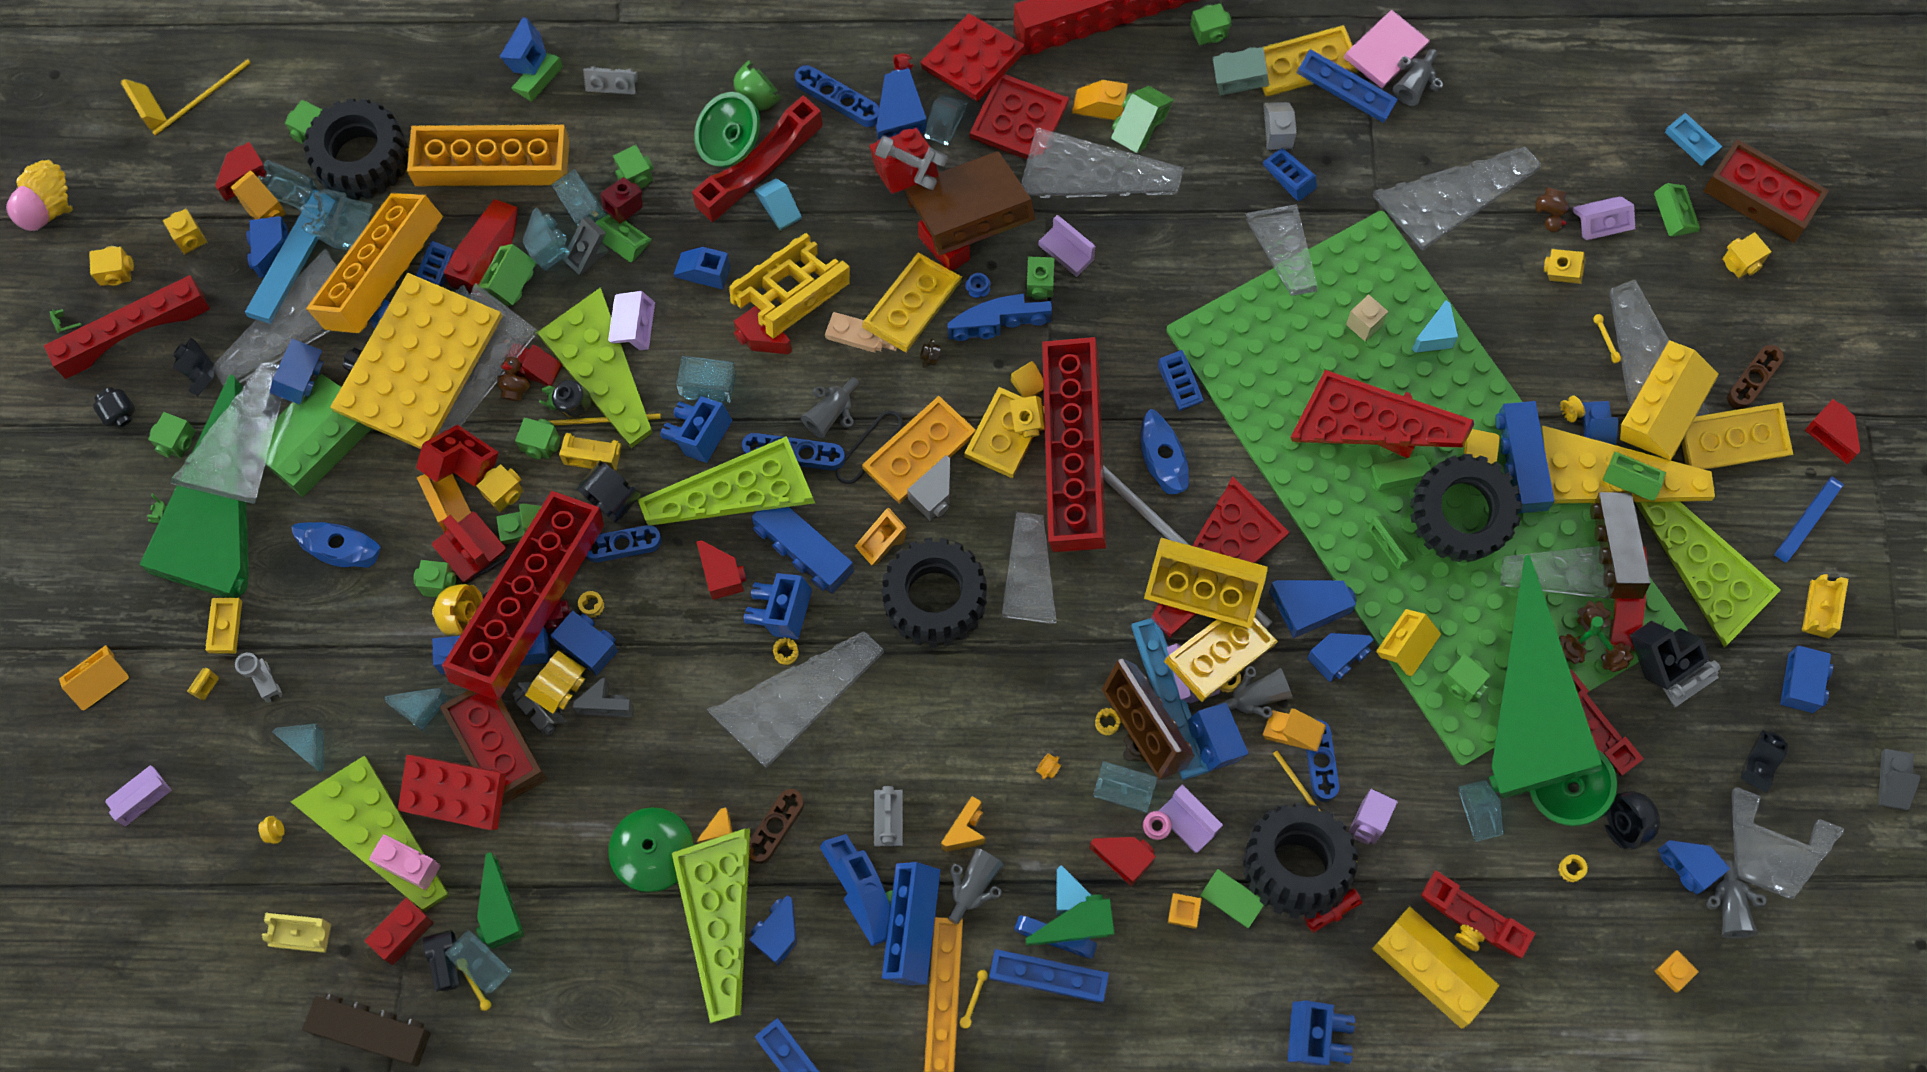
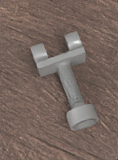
[875,136,948,190]
[235,653,283,703]

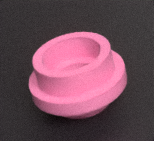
[1143,811,1172,840]

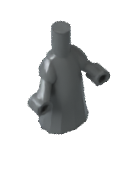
[1392,49,1443,106]
[801,377,860,439]
[1217,666,1293,719]
[948,848,1004,925]
[1706,861,1767,939]

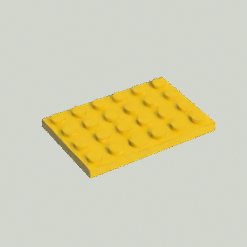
[330,273,503,449]

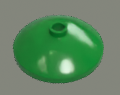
[694,92,760,168]
[1530,749,1617,826]
[608,807,694,892]

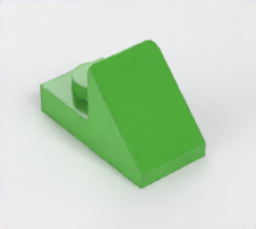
[496,504,541,545]

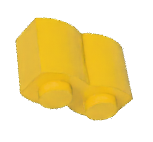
[525,651,586,714]

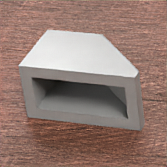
[1264,102,1296,150]
[907,455,950,521]

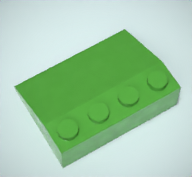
[246,374,372,498]

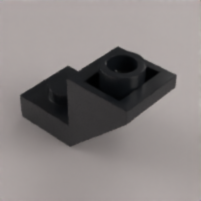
[173,338,216,397]
[1741,730,1788,793]

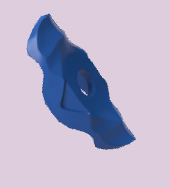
[1140,409,1189,494]
[291,522,381,568]

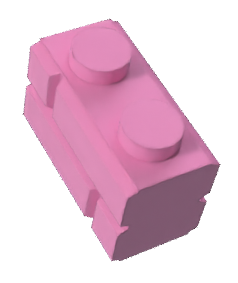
[369,834,441,891]

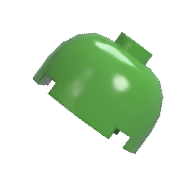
[734,60,782,111]

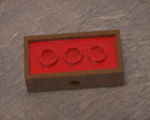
[1703,139,1829,243]
[439,690,548,806]

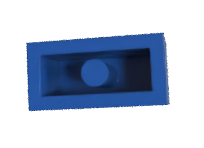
[269,339,324,405]
[551,611,618,676]
[1780,645,1833,713]
[1187,703,1249,772]

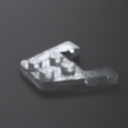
[1732,787,1844,899]

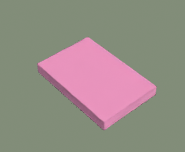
[1344,10,1430,89]

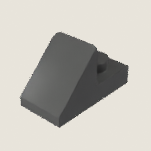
[562,217,608,275]
[573,677,634,718]
[1878,749,1921,811]

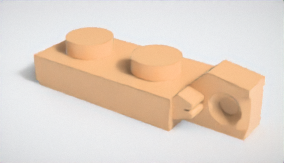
[825,312,897,353]

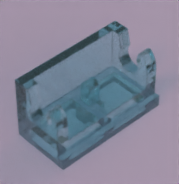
[258,160,319,210]
[552,169,606,226]
[1093,761,1157,813]
[445,930,512,994]

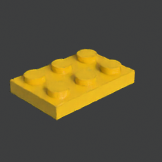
[964,387,1045,479]

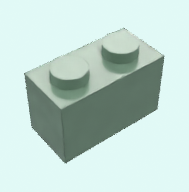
[1213,47,1270,95]

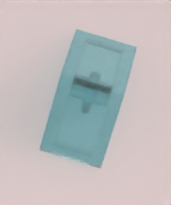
[924,94,968,145]
[385,688,447,731]
[273,723,324,773]
[1458,780,1503,842]

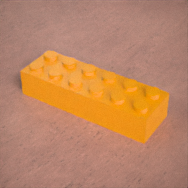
[407,125,570,186]
[306,193,443,333]

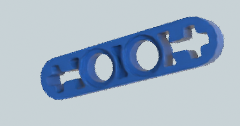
[795,65,879,127]
[742,433,845,471]
[1774,476,1844,563]

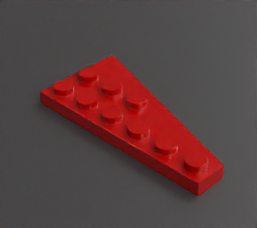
[1290,370,1475,448]
[1151,476,1289,638]

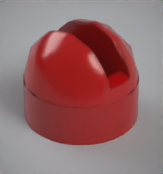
[893,53,913,71]

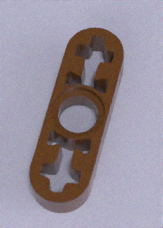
[1727,345,1784,410]
[749,789,804,864]

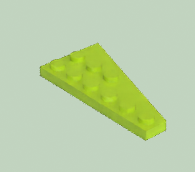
[537,288,653,448]

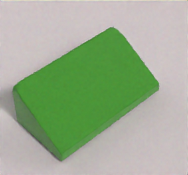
[512,53,563,102]
[1654,183,1700,236]
[596,214,652,262]
[1603,452,1666,501]
[1371,455,1431,491]
[1368,516,1415,571]
[1200,869,1264,928]

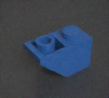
[500,17,546,75]
[246,216,288,278]
[673,247,731,290]
[1307,633,1374,682]
[1657,840,1730,895]
[750,895,797,966]

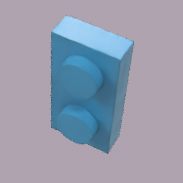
[1665,113,1722,166]

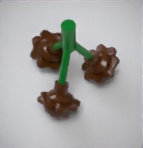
[1559,601,1634,672]

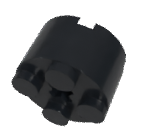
[576,460,641,523]

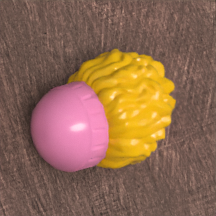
[6,160,73,231]

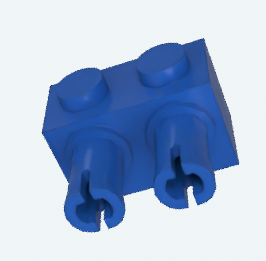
[660,396,733,463]
[744,573,812,639]
[1287,1001,1355,1066]

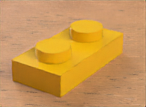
[205,598,242,653]

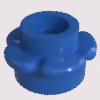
[965,273,991,298]

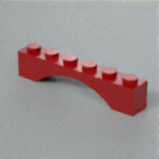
[692,95,823,222]
[43,275,210,379]

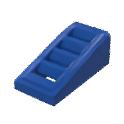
[1263,148,1317,201]
[416,241,454,287]
[1158,350,1204,411]

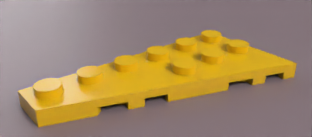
[1541,425,1715,504]

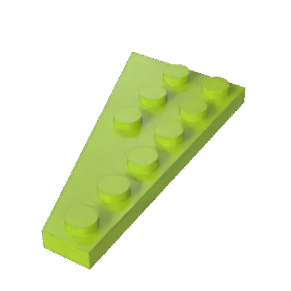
[638,436,815,526]
[1635,501,1781,648]
[291,756,450,911]
[672,829,750,1023]

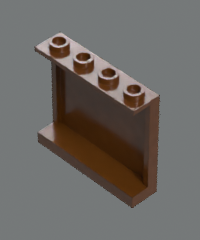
[905,151,1035,256]

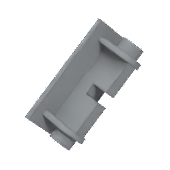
[583,66,637,94]
[1663,660,1721,707]
[874,786,903,846]

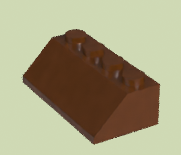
[1101,659,1195,780]

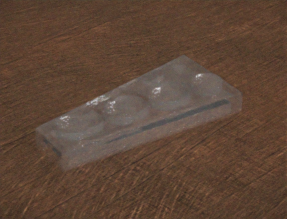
[1002,512,1056,624]
[1500,546,1611,599]

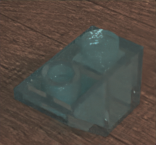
[522,207,570,271]

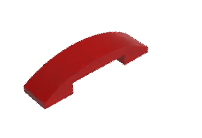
[1609,546,1647,651]
[1570,669,1643,776]
[1421,870,1536,959]

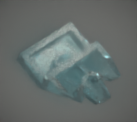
[299,189,373,251]

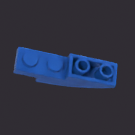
[947,294,1052,341]
[820,834,891,946]

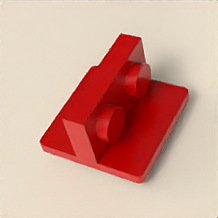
[432,511,506,583]

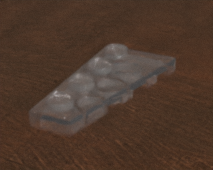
[1246,204,1317,296]

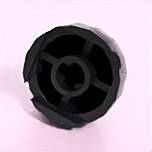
[1603,791,1660,850]

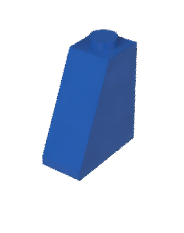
[876,68,927,141]
[1269,580,1357,639]

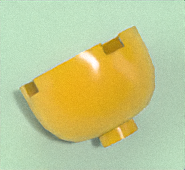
[432,584,483,637]

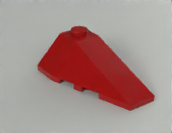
[443,199,518,303]

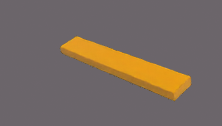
[924,917,963,1072]

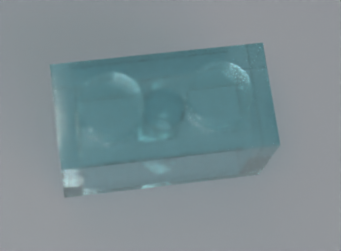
[676,356,737,403]

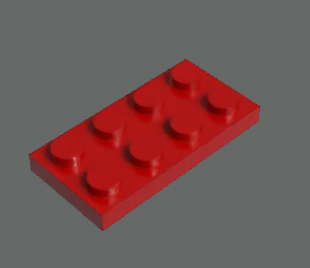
[398,755,506,830]

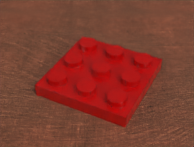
[920,13,1026,101]
[970,74,1069,164]

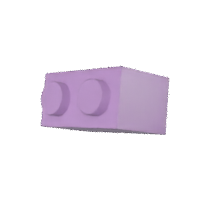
[1348,789,1398,844]

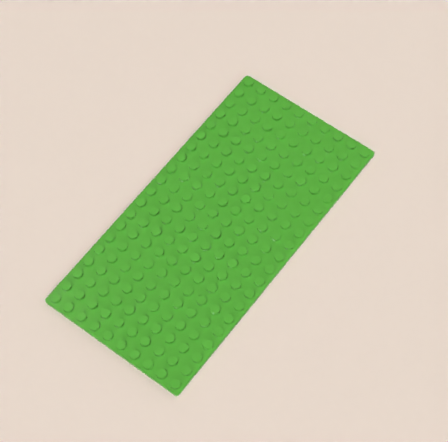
[1166,211,1687,766]

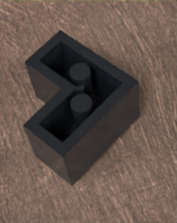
[1630,621,1710,690]

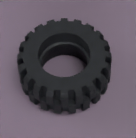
[303,98,408,200]
[1410,454,1522,562]
[882,537,987,648]
[1243,803,1359,919]

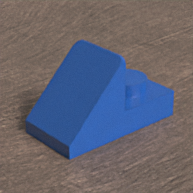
[1582,401,1618,445]

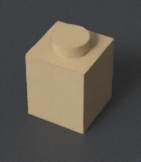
[1346,294,1388,342]

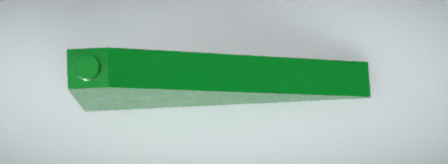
[139,374,249,598]
[1489,554,1603,799]

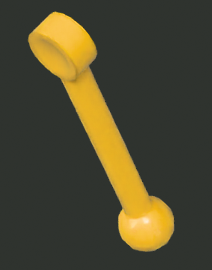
[1593,314,1621,363]
[457,958,491,1011]
[960,970,989,1029]

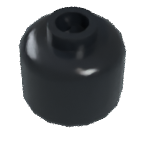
[552,379,591,418]
[93,387,135,428]

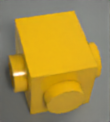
[163,209,207,254]
[1723,232,1771,278]
[90,246,134,286]
[1544,249,1585,284]
[1010,396,1045,438]
[476,464,523,513]

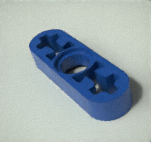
[586,525,662,563]
[1306,720,1339,802]
[1014,916,1098,959]

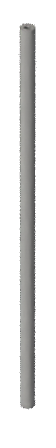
[1044,416,1272,629]

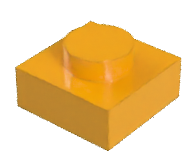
[1168,893,1201,929]
[1655,950,1699,993]

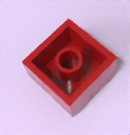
[869,128,939,194]

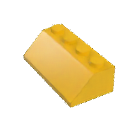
[1620,340,1718,460]
[1144,538,1268,628]
[1372,906,1500,1029]

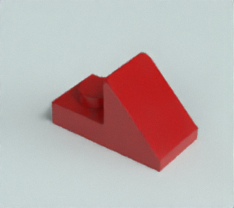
[506,344,563,386]

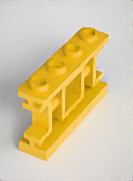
[729,233,850,338]

